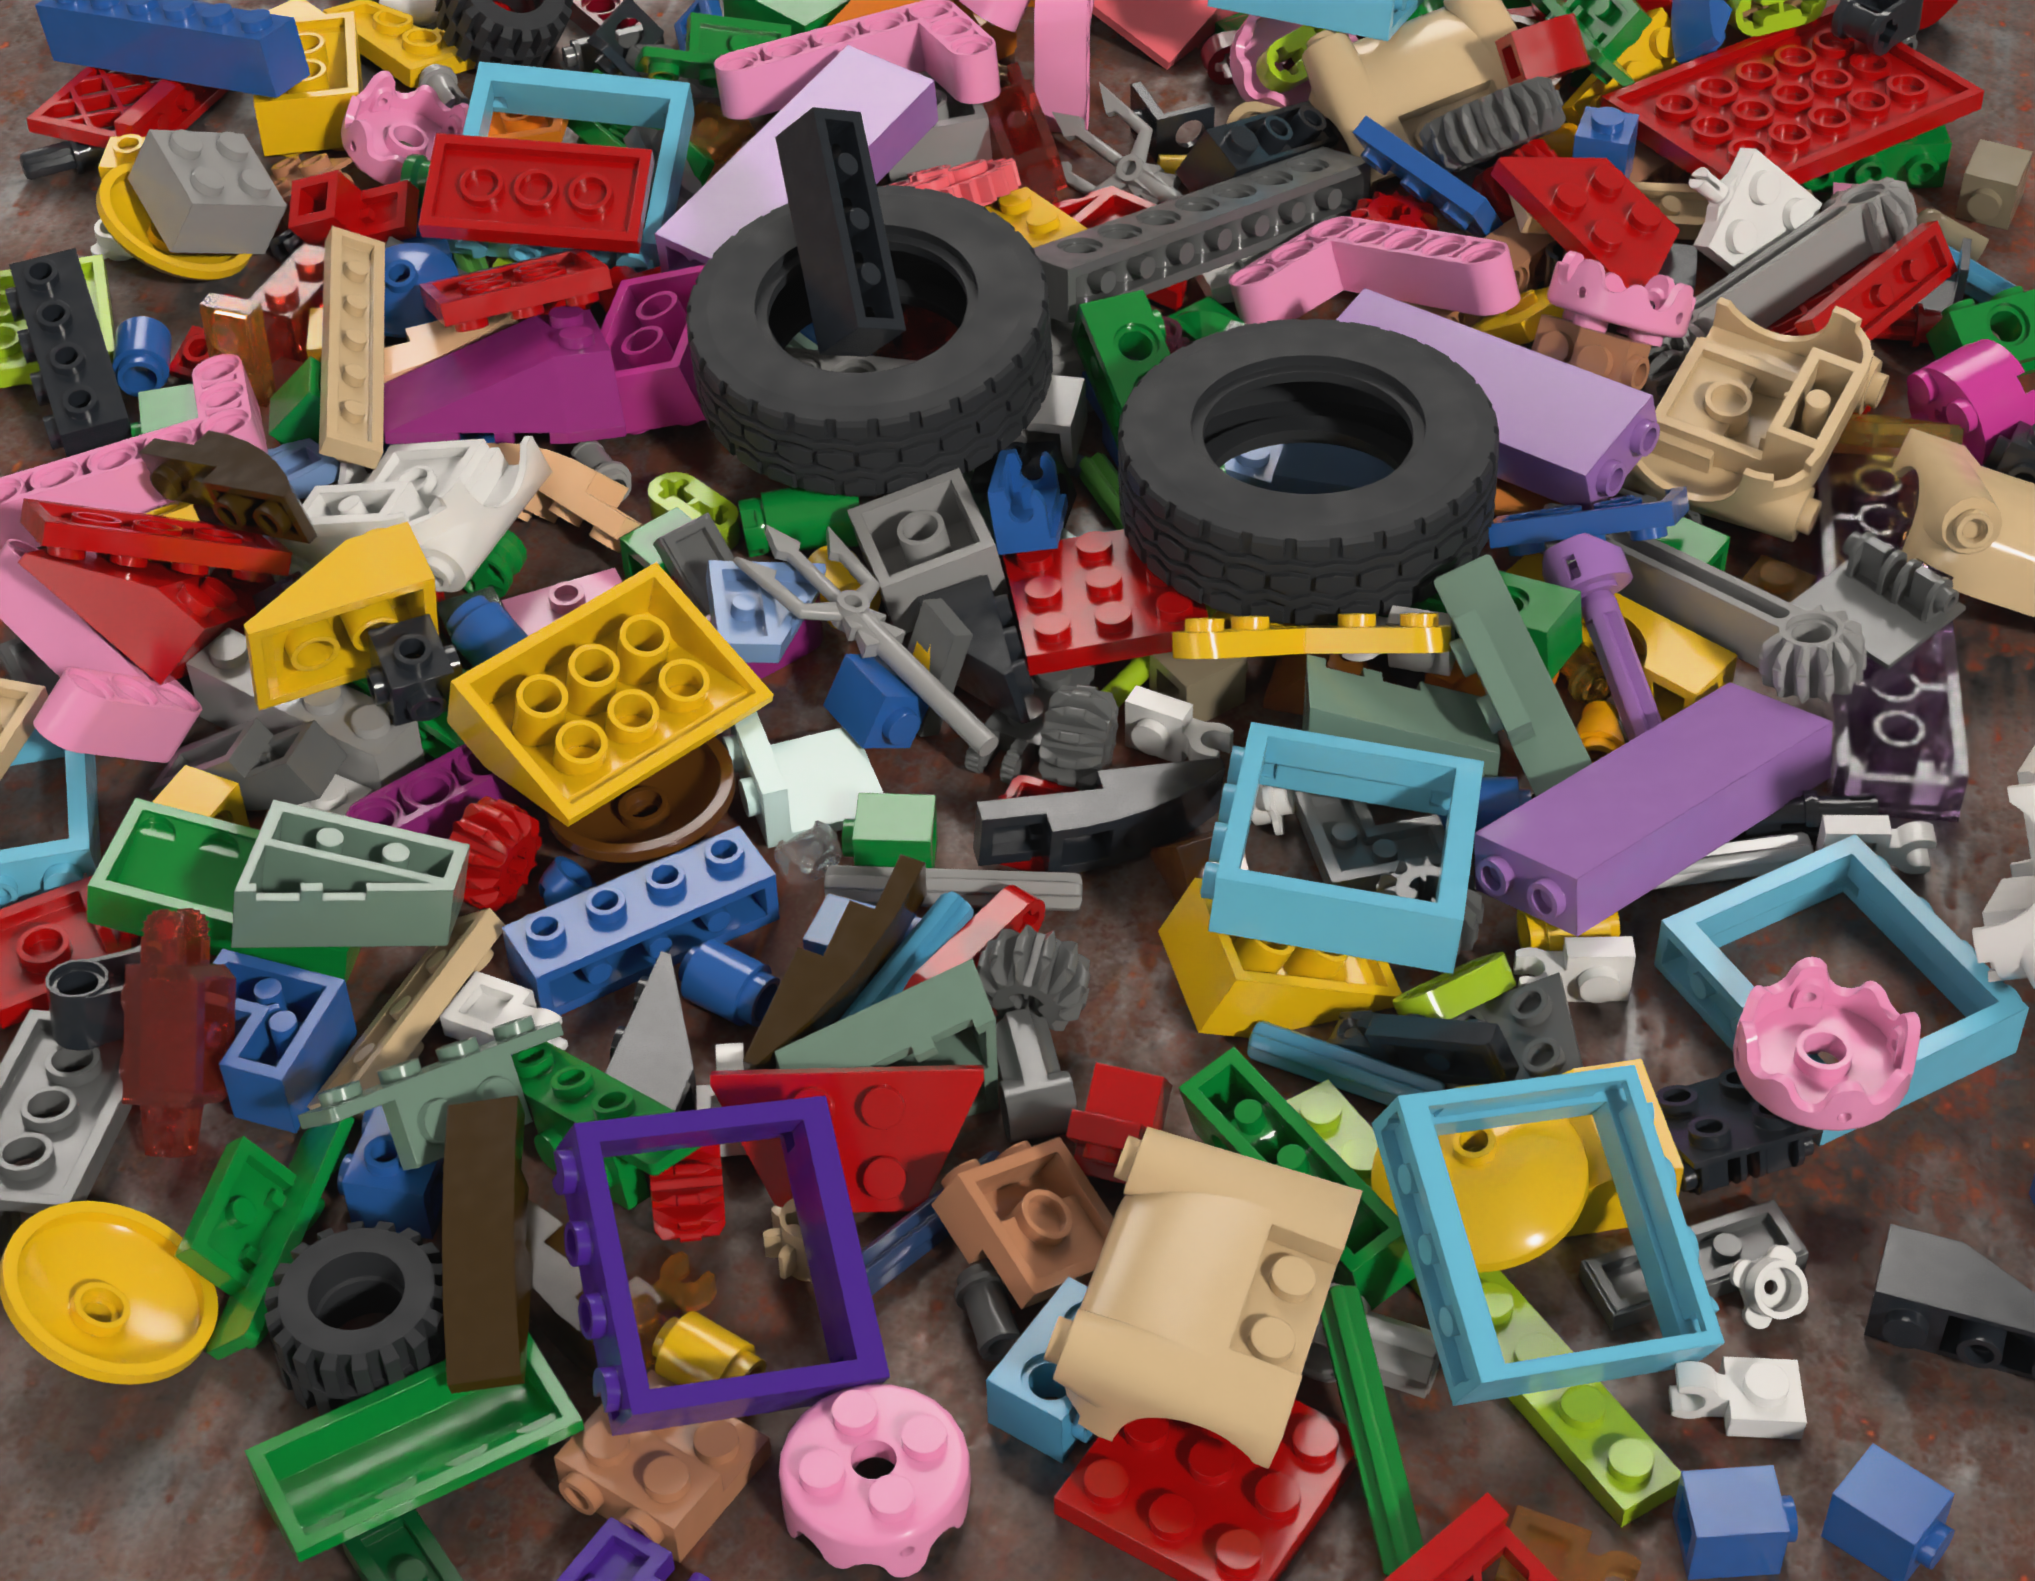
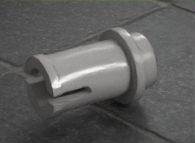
[418,64,470,109]
[571,440,632,502]

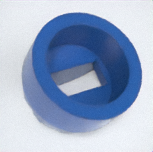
[538,856,597,907]

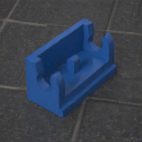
[987,449,1068,555]

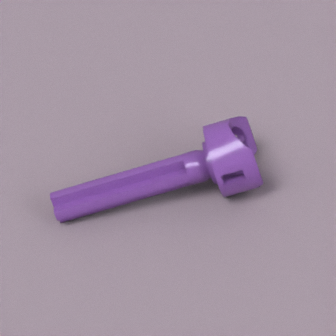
[1542,533,1662,741]

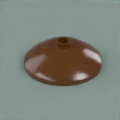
[544,737,736,863]

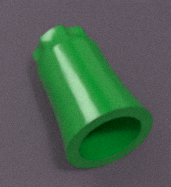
[738,487,860,557]

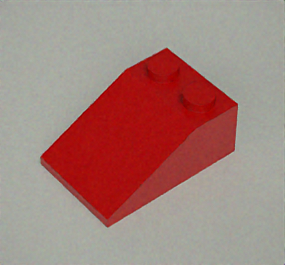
[18,548,248,685]

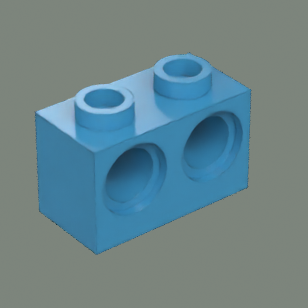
[986,1276,1095,1464]

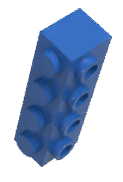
[502,826,780,1015]

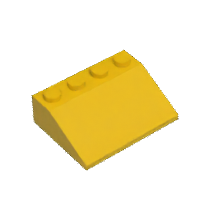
[447,562,774,827]

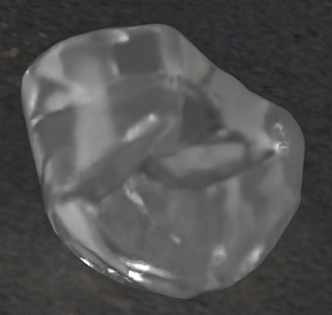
[774,820,842,885]

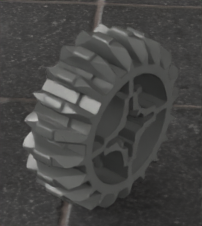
[1419,76,1566,174]

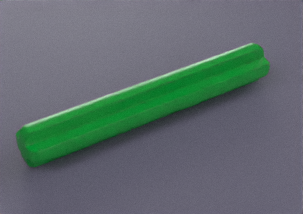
[1320,1284,1424,1577]

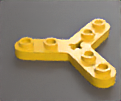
[1172,613,1451,659]

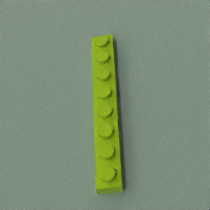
[1286,1079,1681,1527]

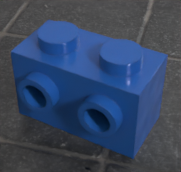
[337,1105,444,1239]

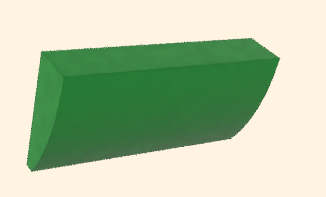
[87,798,361,984]
[244,1332,585,1563]

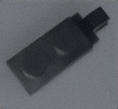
[1327,1010,1520,1085]

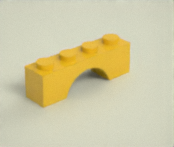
[1506,553,1738,722]

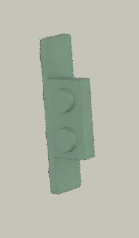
[1434,555,1592,796]
[297,1015,564,1170]

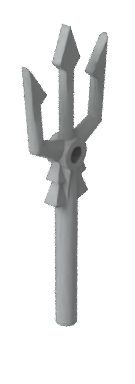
[1035,82,1183,205]
[733,524,999,757]

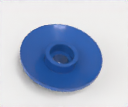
[384,243,459,338]

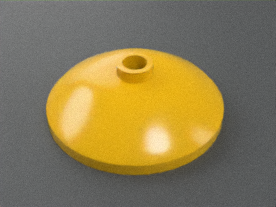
[96,162,252,281]
[1371,1084,1589,1272]
[0,1201,218,1385]

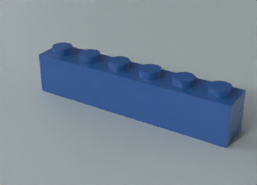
[35,0,311,98]

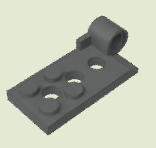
[0,1009,165,1261]

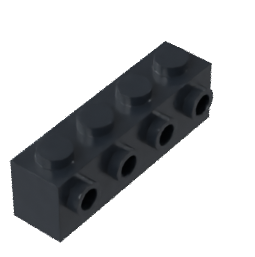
[775,107,906,357]
[5,248,132,457]

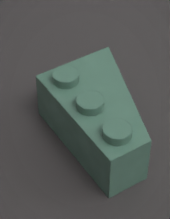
[1302,654,1500,777]
[231,800,470,948]
[774,959,999,1117]

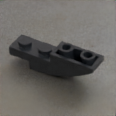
[973,758,1225,873]

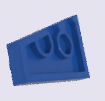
[1352,116,1503,238]
[1488,486,1689,556]

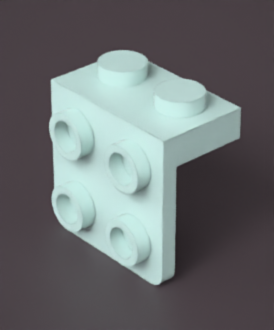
[722,711,883,848]

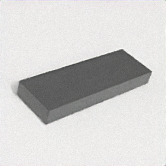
[1579,1199,1809,1332]

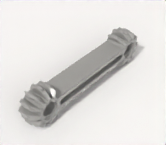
[1662,177,1918,355]
[1540,500,1867,704]

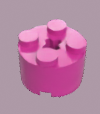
[1905,339,2035,467]

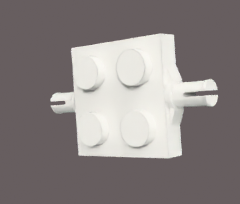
[1689,148,1823,274]

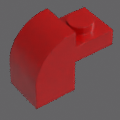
[1495,13,1591,86]
[288,170,419,253]
[1066,1062,1173,1184]

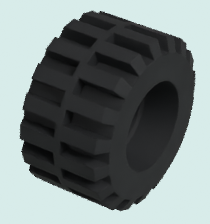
[435,0,573,69]
[264,1221,446,1416]

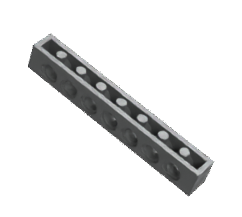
[1033,147,1371,324]

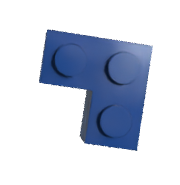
[190,949,357,1133]

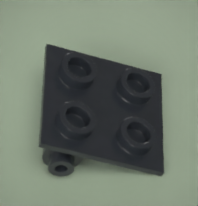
[1655,1068,1823,1195]

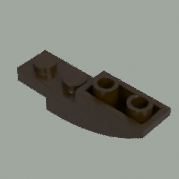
[139,430,317,544]

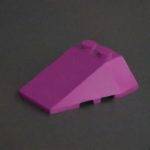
[383,306,626,444]

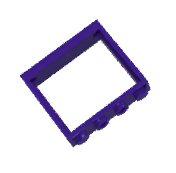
[552,1096,890,1436]

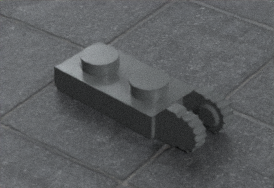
[964,666,1094,784]

